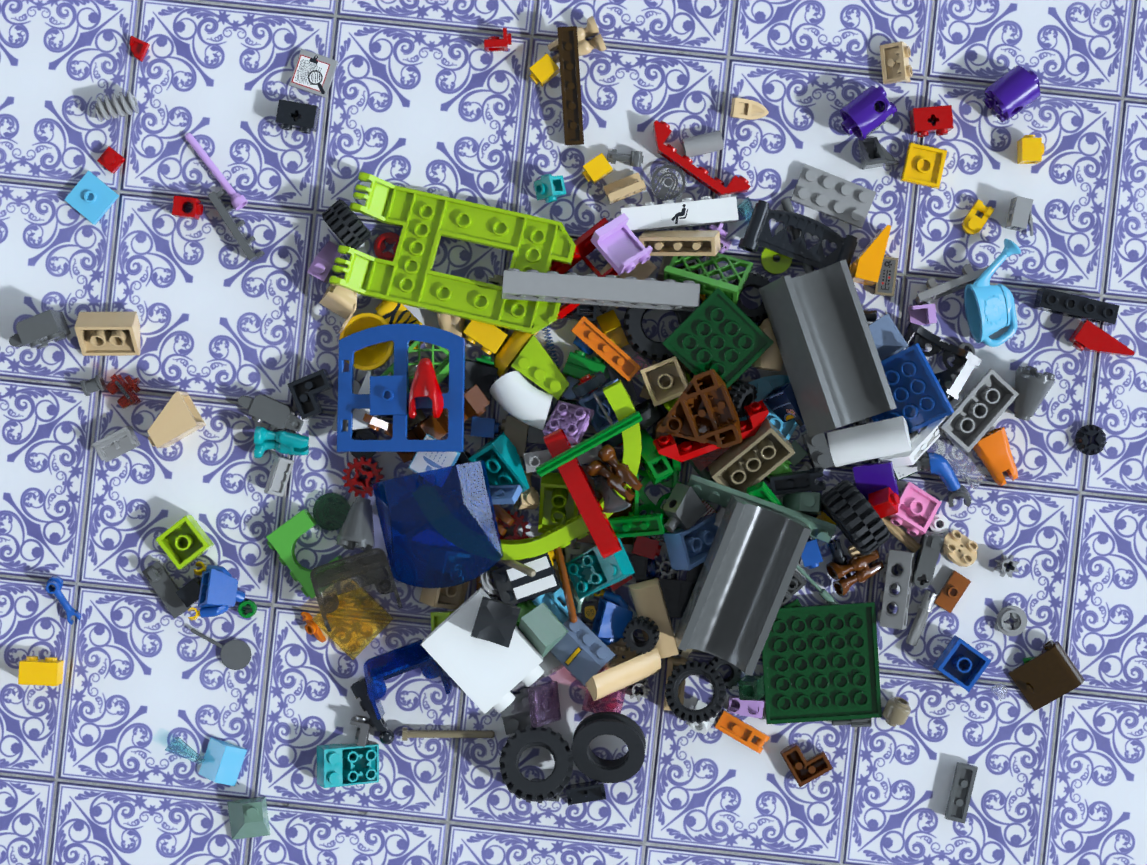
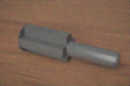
[831,718,872,727]

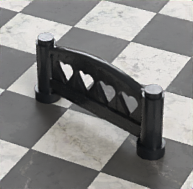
[738,200,858,269]

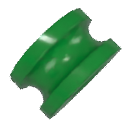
[238,600,257,618]

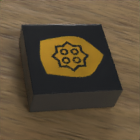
[581,601,599,623]

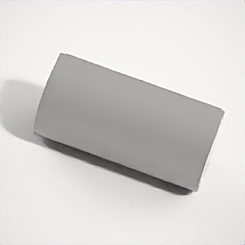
[682,130,724,158]

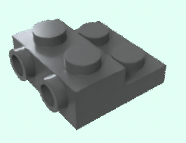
[501,686,544,735]

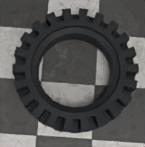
[665,661,726,724]

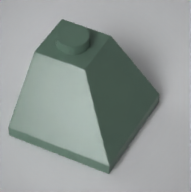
[227,797,270,840]

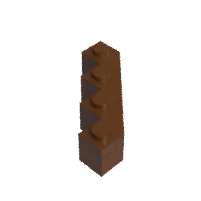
[396,385,490,463]

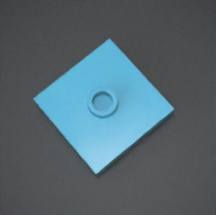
[64,170,119,225]

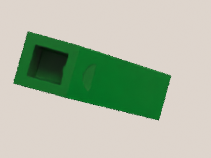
[640,429,673,486]

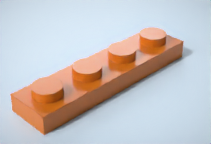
[571,316,641,382]

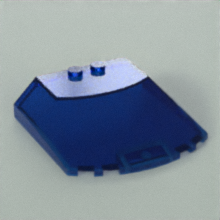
[372,460,503,588]

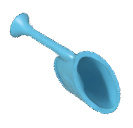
[964,239,1021,347]

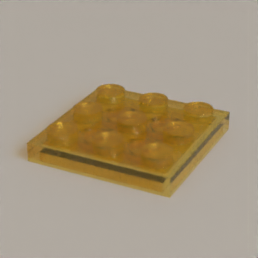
[312,578,394,660]

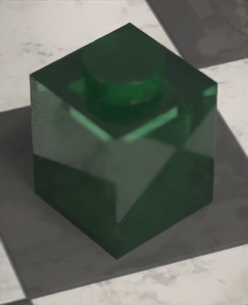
[738,675,765,701]

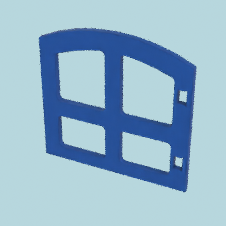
[337,324,465,452]

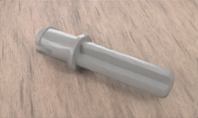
[906,590,938,646]

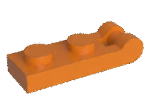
[714,710,770,754]

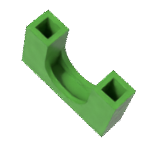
[266,509,351,599]

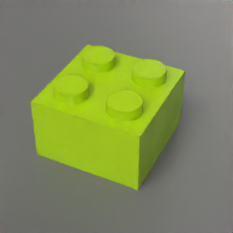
[155,515,214,570]

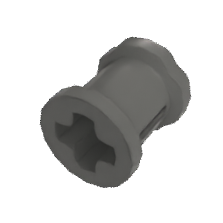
[80,374,106,396]

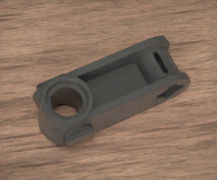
[912,531,944,588]

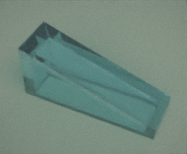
[737,197,754,223]
[165,737,205,764]

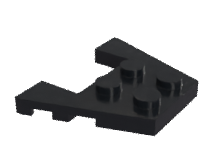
[630,555,704,618]

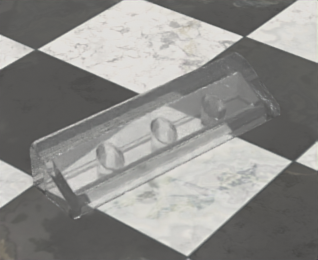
[930,433,987,489]

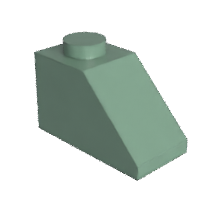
[783,492,822,515]

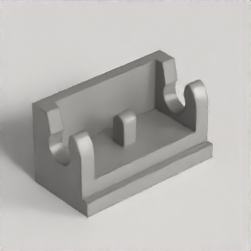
[92,426,141,462]

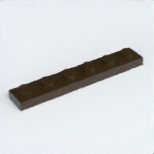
[557,26,584,145]

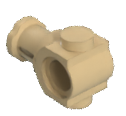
[514,471,539,510]

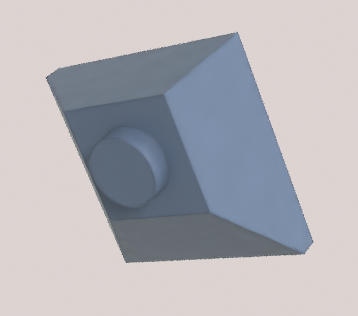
[868,313,909,361]

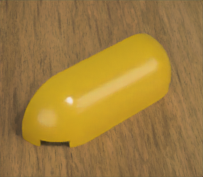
[494,330,539,377]

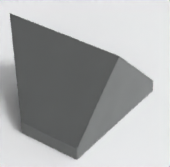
[858,137,900,170]

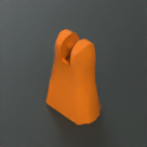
[973,427,1018,487]

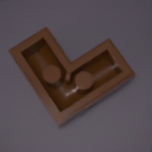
[780,743,833,787]

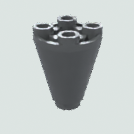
[1014,366,1055,421]
[336,497,375,552]

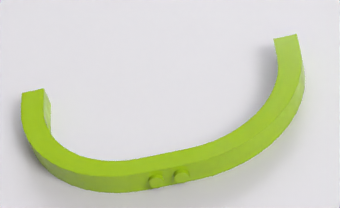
[413,380,642,560]

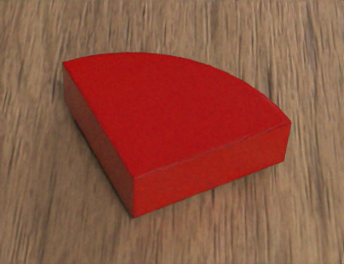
[129,36,150,62]

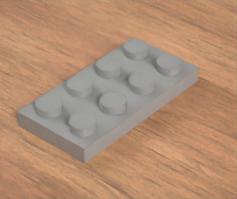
[790,164,876,228]

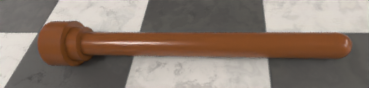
[554,547,577,623]

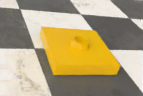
[900,143,947,189]

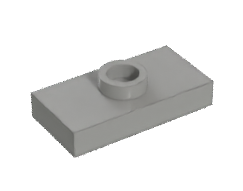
[264,456,294,497]

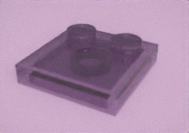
[528,681,561,727]

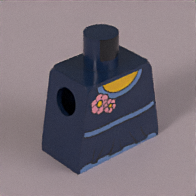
[763,382,804,427]

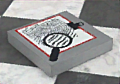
[289,49,338,98]

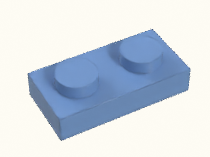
[480,485,522,505]

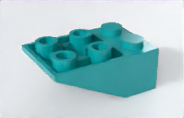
[565,538,635,599]
[317,744,379,788]

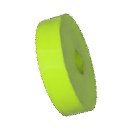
[760,248,792,275]

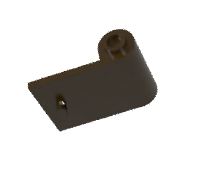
[1008,640,1085,711]

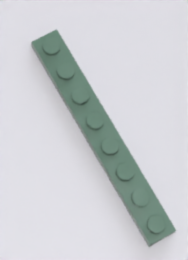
[686,474,837,543]

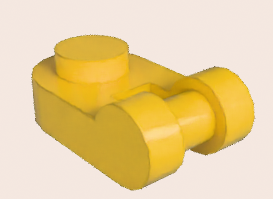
[962,199,994,235]

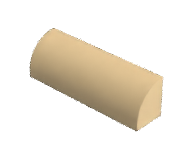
[585,648,661,701]

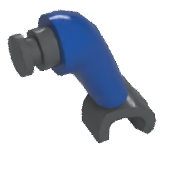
[916,452,972,507]

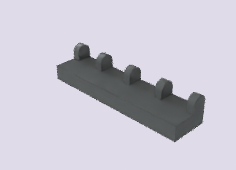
[207,189,265,262]

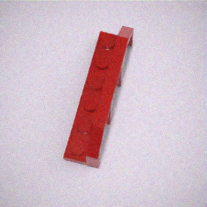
[550,217,618,319]

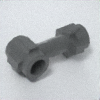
[607,149,644,167]

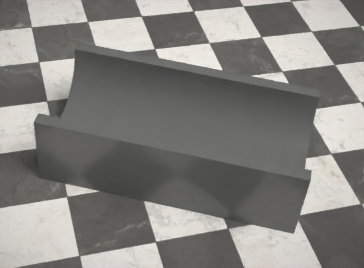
[759,259,897,437]
[674,495,812,676]

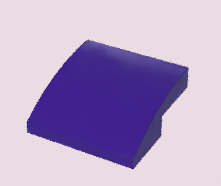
[852,461,899,501]

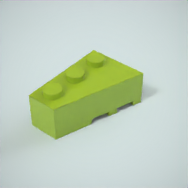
[511,334,570,400]

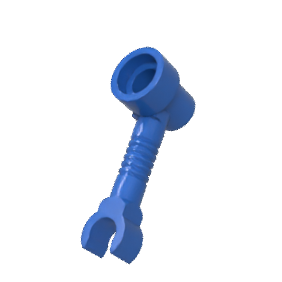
[46,576,81,625]

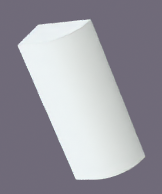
[827,416,912,467]

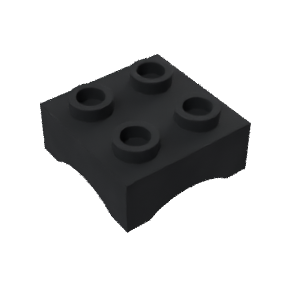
[464,359,498,406]
[471,596,521,648]

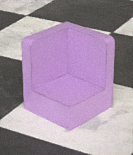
[908,304,937,325]

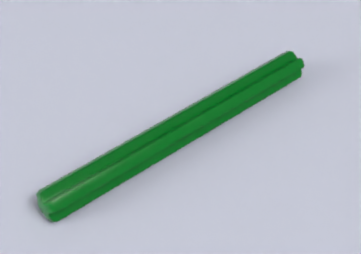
[536,411,643,477]

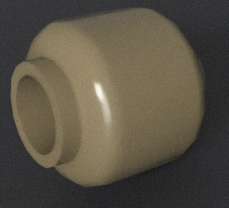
[882,697,911,727]

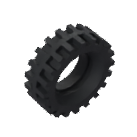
[499,725,573,803]

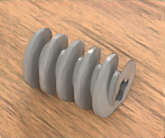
[95,90,139,122]

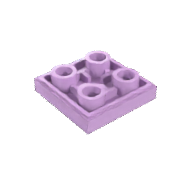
[543,400,595,445]

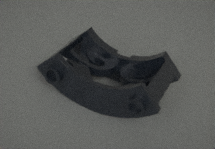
[899,322,982,400]

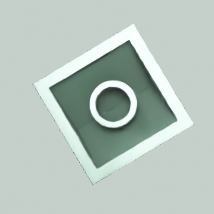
[518,603,569,658]

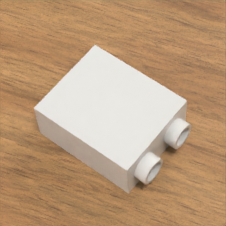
[421,587,544,714]

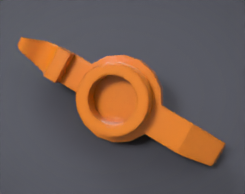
[301,612,326,643]

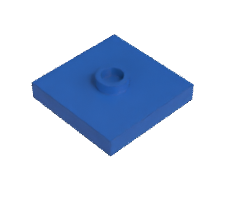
[370,375,409,416]

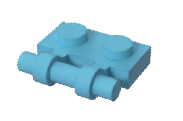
[532,586,577,624]

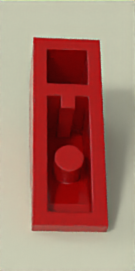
[1069,320,1135,356]

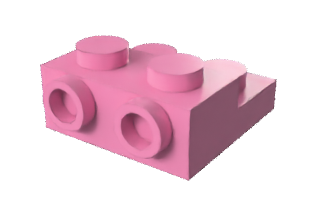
[887,482,942,537]

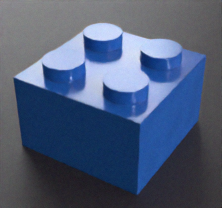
[933,635,991,692]

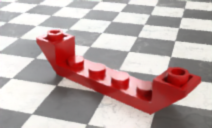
[653,120,751,196]
[653,400,769,462]

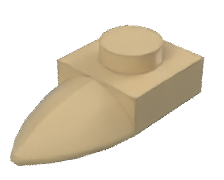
[730,97,769,120]

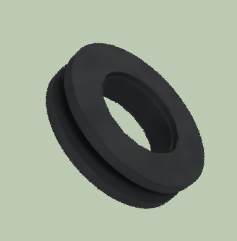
[571,711,646,783]

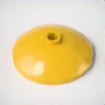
[339,313,394,371]

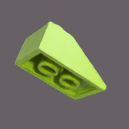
[538,472,578,533]

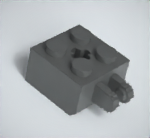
[9,309,71,349]

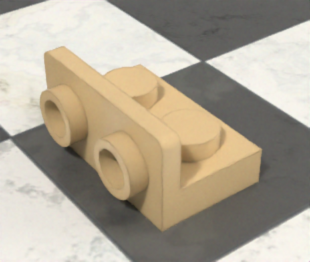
[879,41,913,85]
[603,173,646,205]

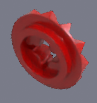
[374,232,400,262]

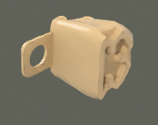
[319,275,357,334]

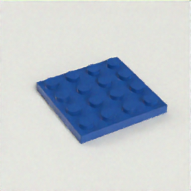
[871,343,954,433]

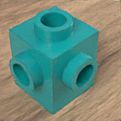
[534,174,566,203]

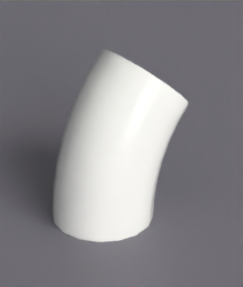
[490,371,553,430]

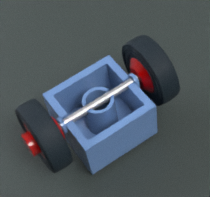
[572,371,636,447]

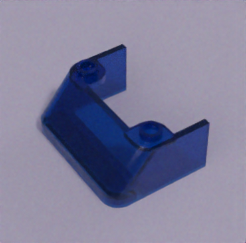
[363,638,453,720]

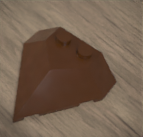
[656,369,742,448]

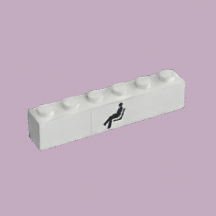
[621,194,739,233]

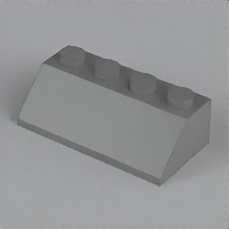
[940,369,1019,453]

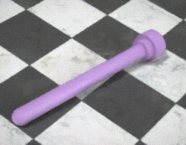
[185,133,248,211]

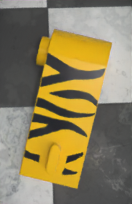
[375,300,424,349]

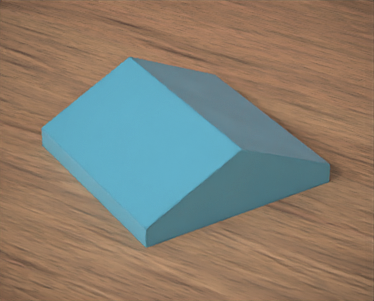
[199,737,247,786]

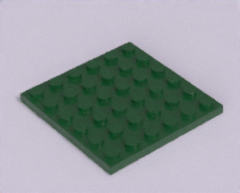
[762,602,882,724]

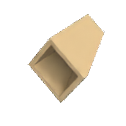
[147,391,206,448]

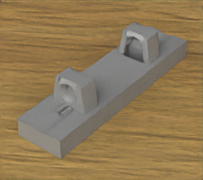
[915,263,989,305]

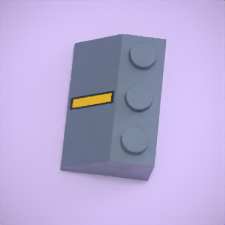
[550,617,615,687]

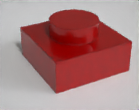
[97,146,126,174]

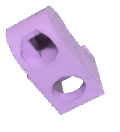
[727,696,764,719]

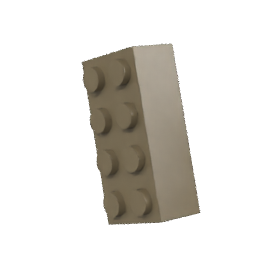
[707,418,795,493]

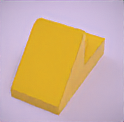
[596,310,629,348]

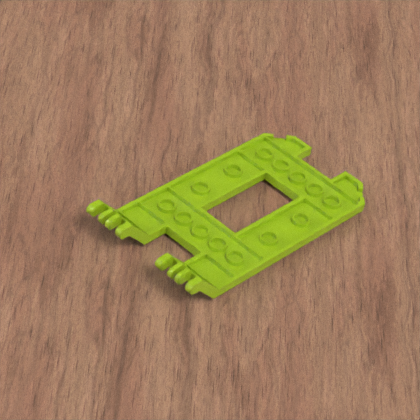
[329,172,576,334]

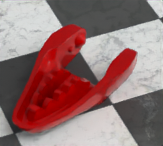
[408,358,444,418]

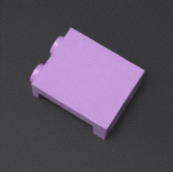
[590,213,653,276]

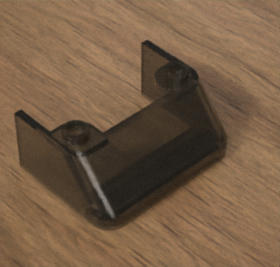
[310,548,403,632]

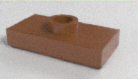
[934,570,971,613]

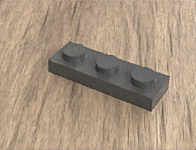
[944,762,978,824]

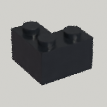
[287,369,334,420]

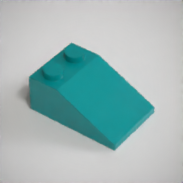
[469,433,530,493]

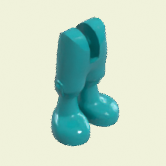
[254,426,309,458]

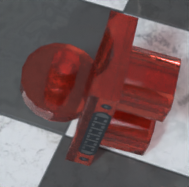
[106,374,141,409]

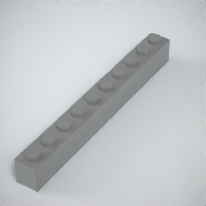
[502,268,700,312]

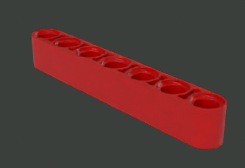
[543,428,622,559]

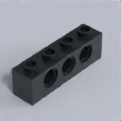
[1033,288,1120,326]

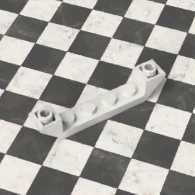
[879,376,964,468]

